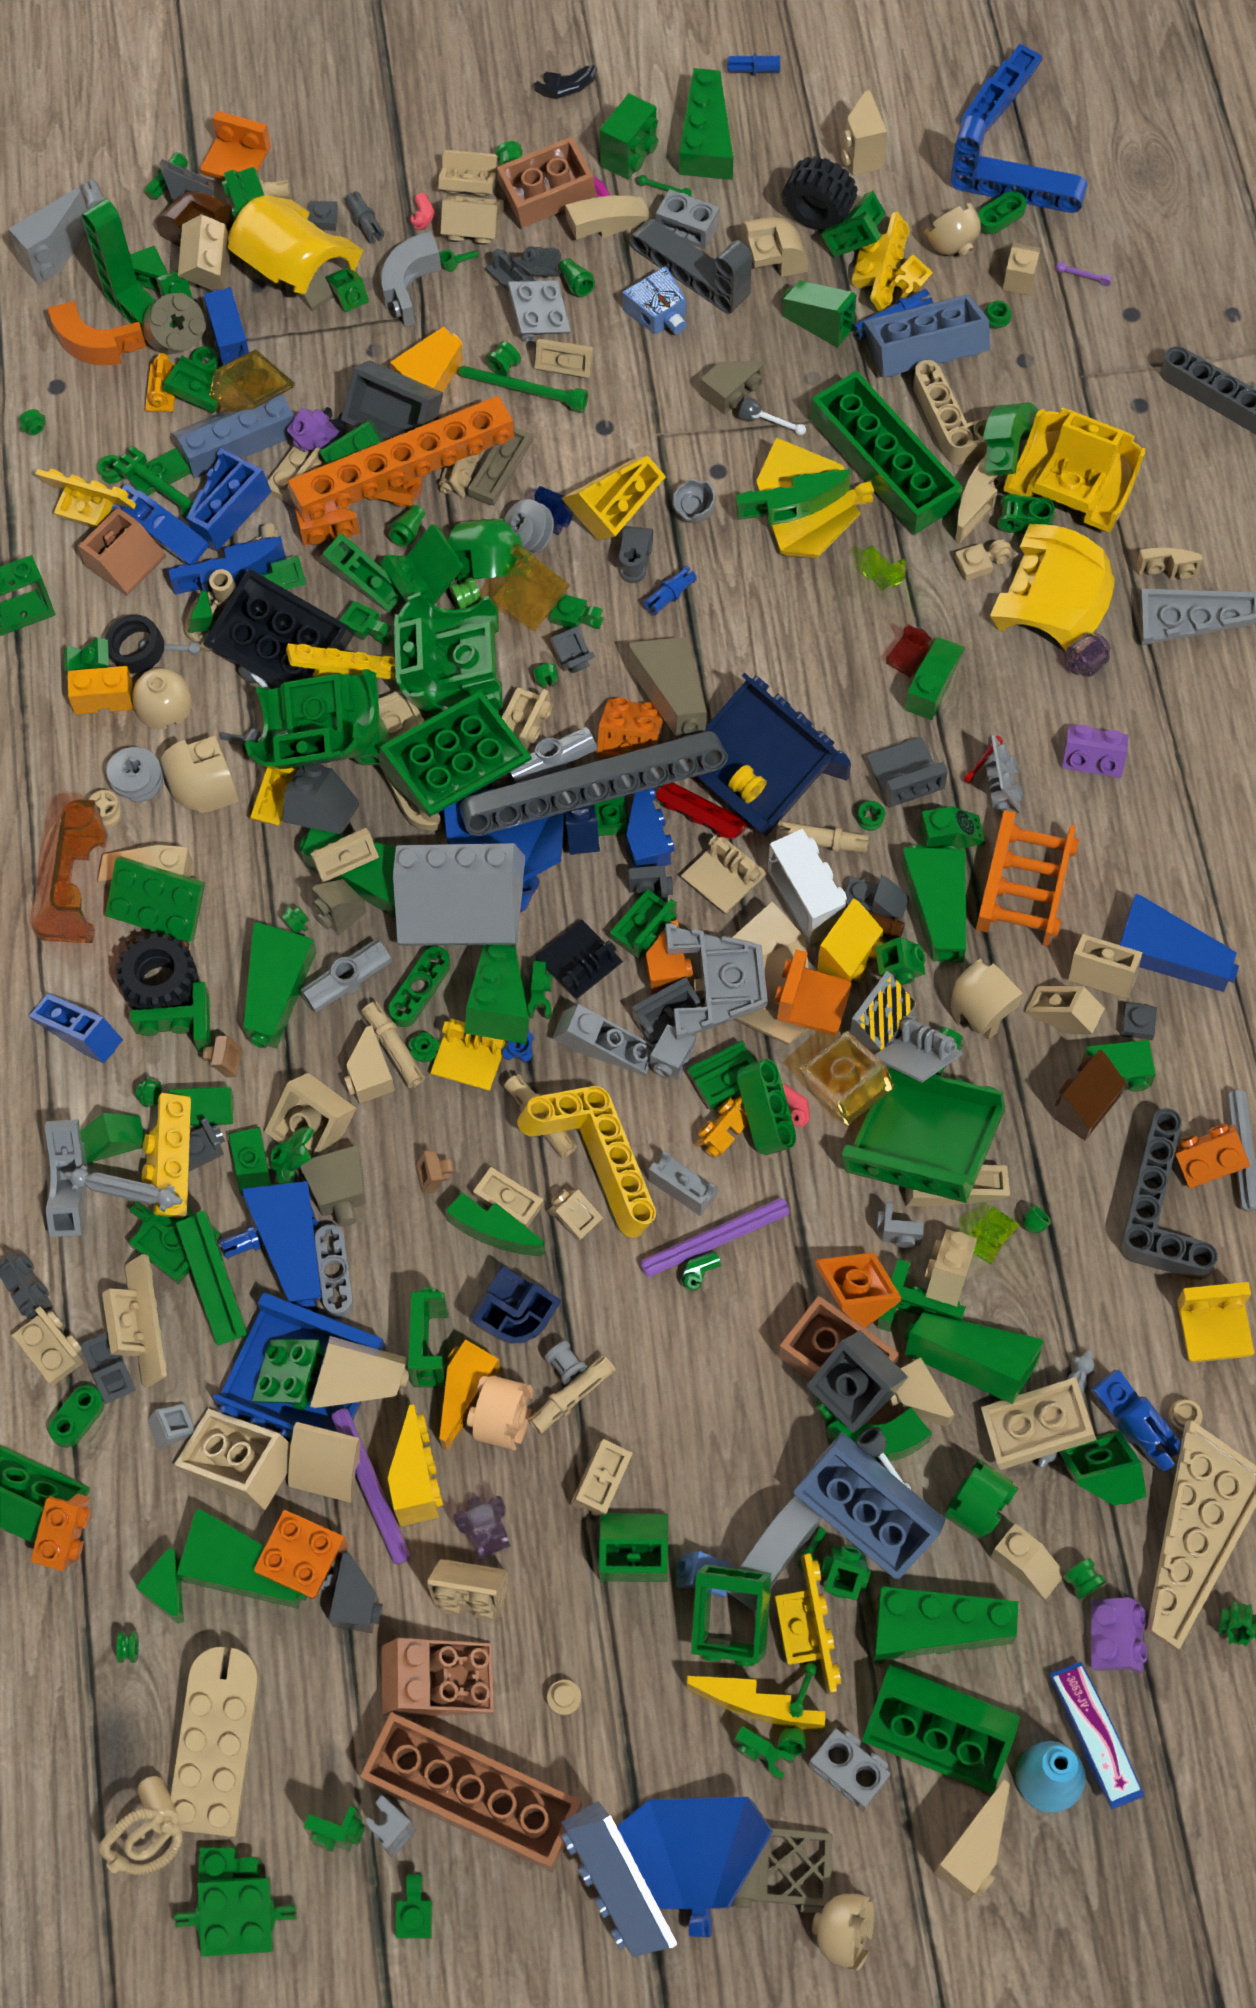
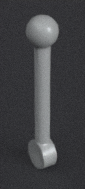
[139,640,201,656]

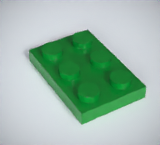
[105,856,205,943]

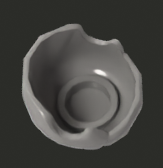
[673,478,716,523]

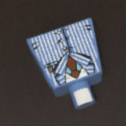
[623,266,687,334]

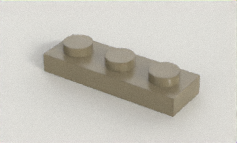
[468,427,533,506]

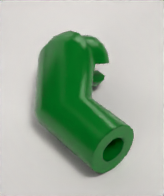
[681,1251,721,1291]

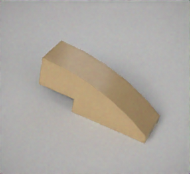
[565,196,652,240]
[955,455,1004,544]
[905,1165,1010,1206]

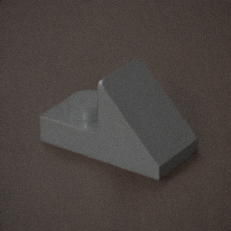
[159,159,215,201]
[845,875,909,921]

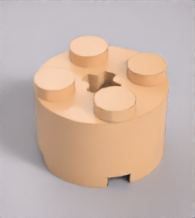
[467,1376,533,1450]

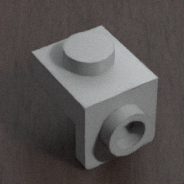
[877,1202,924,1248]

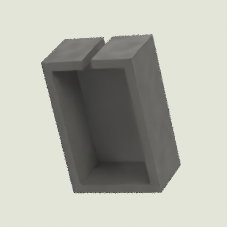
[341,360,444,440]

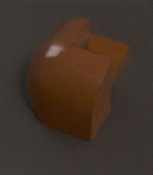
[157,191,235,247]

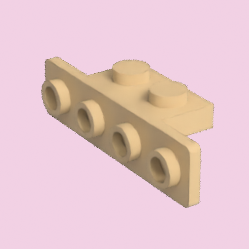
[102,1254,167,1387]

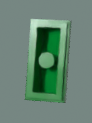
[168,1087,234,1126]

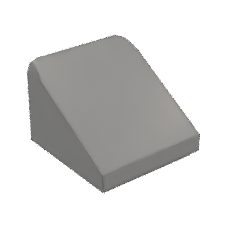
[148,1403,195,1448]

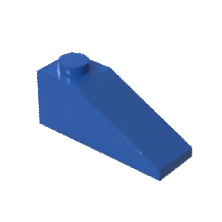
[29,993,123,1063]

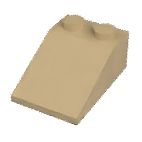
[174,1409,291,1510]
[934,1780,1010,1902]

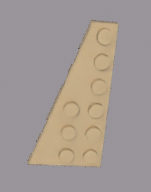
[1146,1420,1256,1650]

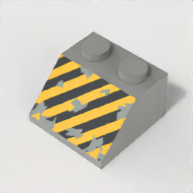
[848,971,917,1063]

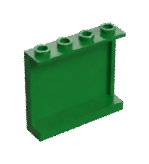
[841,1063,1005,1203]

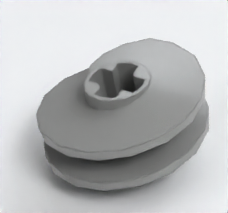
[504,499,554,553]
[106,747,163,803]

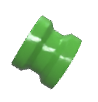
[449,577,481,609]

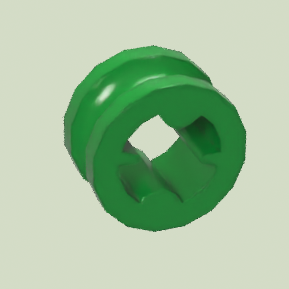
[192,346,219,371]
[97,455,124,484]
[857,801,885,831]
[116,1631,139,1663]

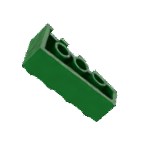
[679,68,734,180]
[873,1586,1019,1663]

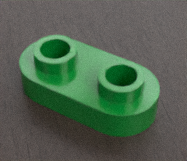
[978,191,1027,234]
[48,1385,105,1448]

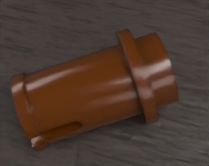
[868,911,905,940]

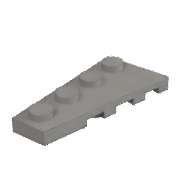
[1140,589,1256,645]

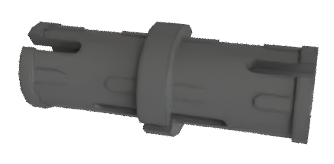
[344,191,385,243]

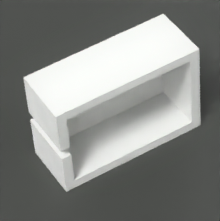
[768,829,848,945]

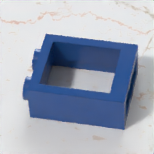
[203,287,254,380]

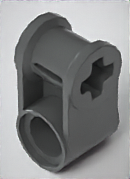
[619,526,653,583]

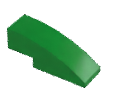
[446,1192,546,1257]

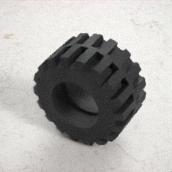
[781,156,858,231]
[116,933,199,1010]

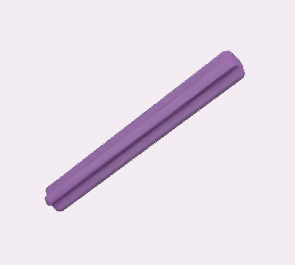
[641,1198,790,1277]
[331,1408,411,1565]

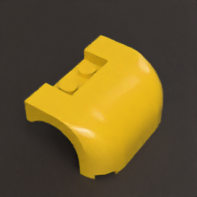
[227,195,364,294]
[1003,408,1146,533]

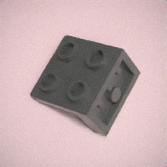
[867,737,948,808]

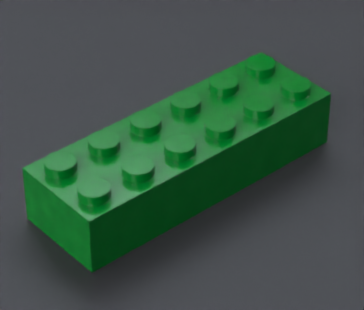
[810,371,963,535]

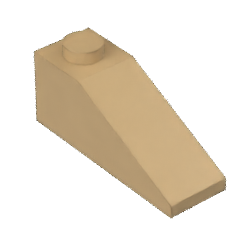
[98,845,193,885]

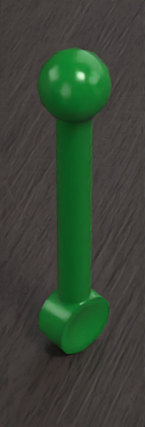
[637,175,692,197]
[790,1663,817,1718]

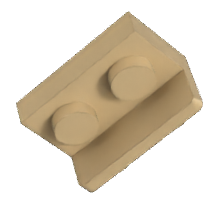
[268,445,325,507]
[12,1306,84,1387]

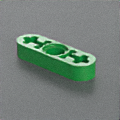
[389,947,451,1027]

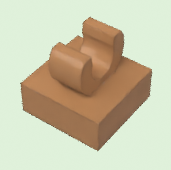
[202,1036,242,1077]
[416,1150,455,1194]

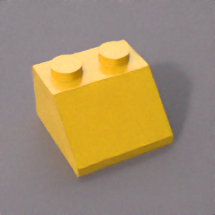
[817,898,884,984]

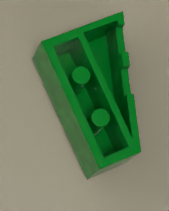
[465,945,529,1044]

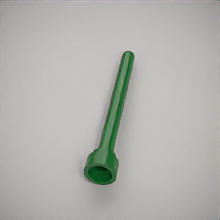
[458,366,589,413]

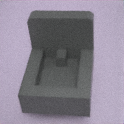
[550,626,595,673]

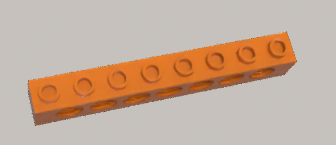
[287,395,514,523]

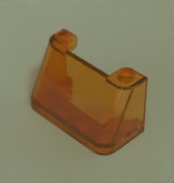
[32,800,108,943]

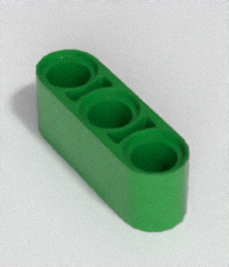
[737,1059,796,1155]

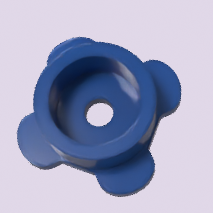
[502,1032,534,1062]

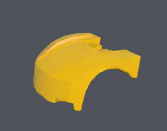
[990,524,1115,652]

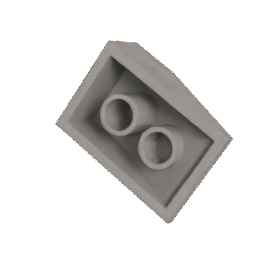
[8,187,87,285]

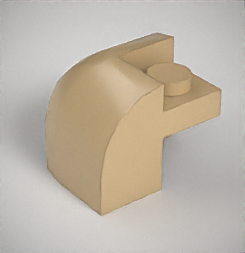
[741,217,808,277]
[161,736,239,813]
[950,958,1023,1040]

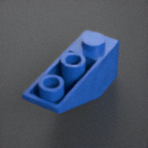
[626,788,675,868]

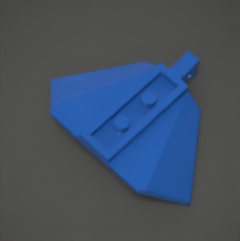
[444,789,564,882]
[616,1797,773,1937]

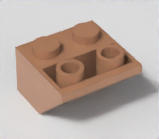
[78,508,166,595]

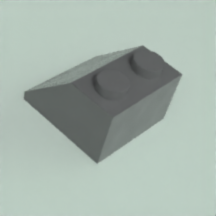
[283,764,359,835]
[806,1330,908,1433]

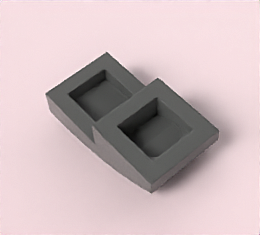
[80,1332,136,1404]

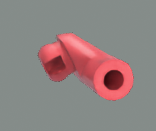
[410,193,435,230]
[783,1084,810,1127]

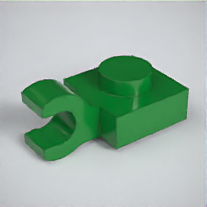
[258,554,307,590]
[549,593,604,629]
[339,601,393,646]
[528,961,552,1019]
[734,1726,793,1780]
[198,1848,261,1882]
[395,1874,433,1939]

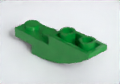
[736,469,850,526]

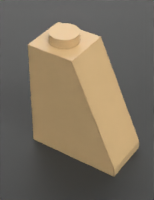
[310,1336,409,1408]

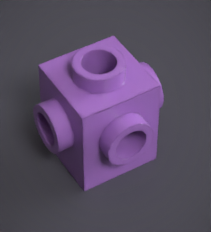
[287,407,339,451]

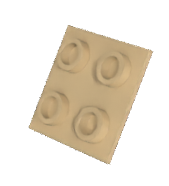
[681,835,767,914]

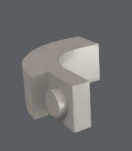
[381,231,441,327]
[45,1120,87,1237]
[727,1496,823,1612]

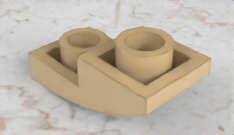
[1136,548,1203,580]

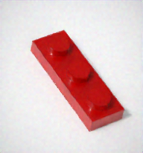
[656,782,749,839]

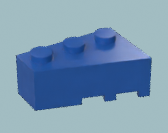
[187,448,272,551]

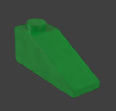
[318,533,402,613]
[905,637,965,721]

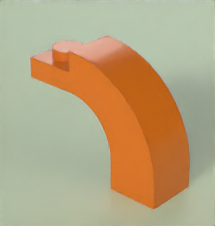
[48,301,146,365]

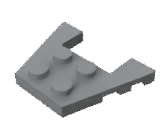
[665,923,768,1040]

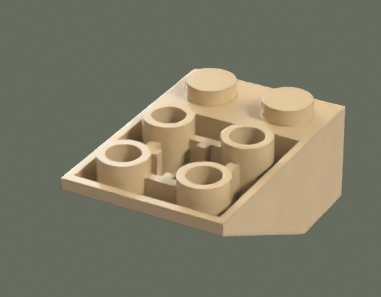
[427,1559,509,1620]

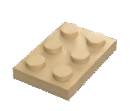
[981,1377,1096,1470]

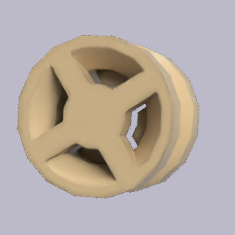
[88,790,122,828]

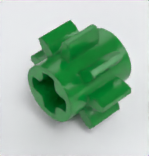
[1219,1601,1256,1646]

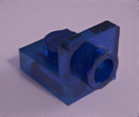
[534,486,573,535]

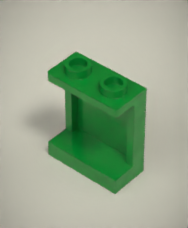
[408,1288,449,1388]

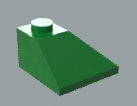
[1057,1431,1147,1506]

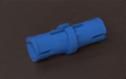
[643,566,697,616]

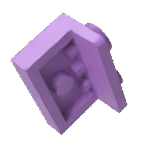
[1062,725,1129,778]
[1091,1597,1147,1673]

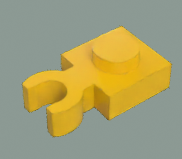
[889,254,933,298]

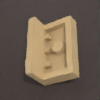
[438,150,497,196]
[502,687,553,751]

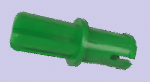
[145,152,188,200]

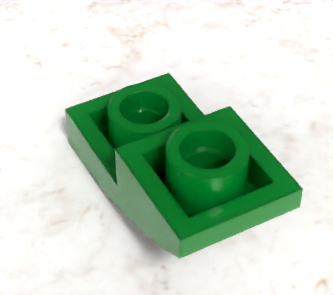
[594,796,628,836]

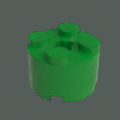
[943,1459,1018,1539]

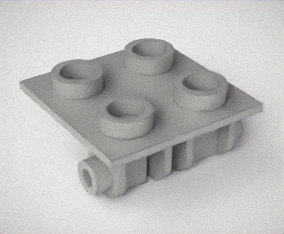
[508,281,571,342]
[985,735,1024,813]
[873,1018,963,1082]

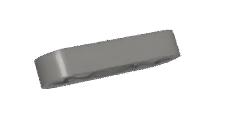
[315,1224,354,1318]

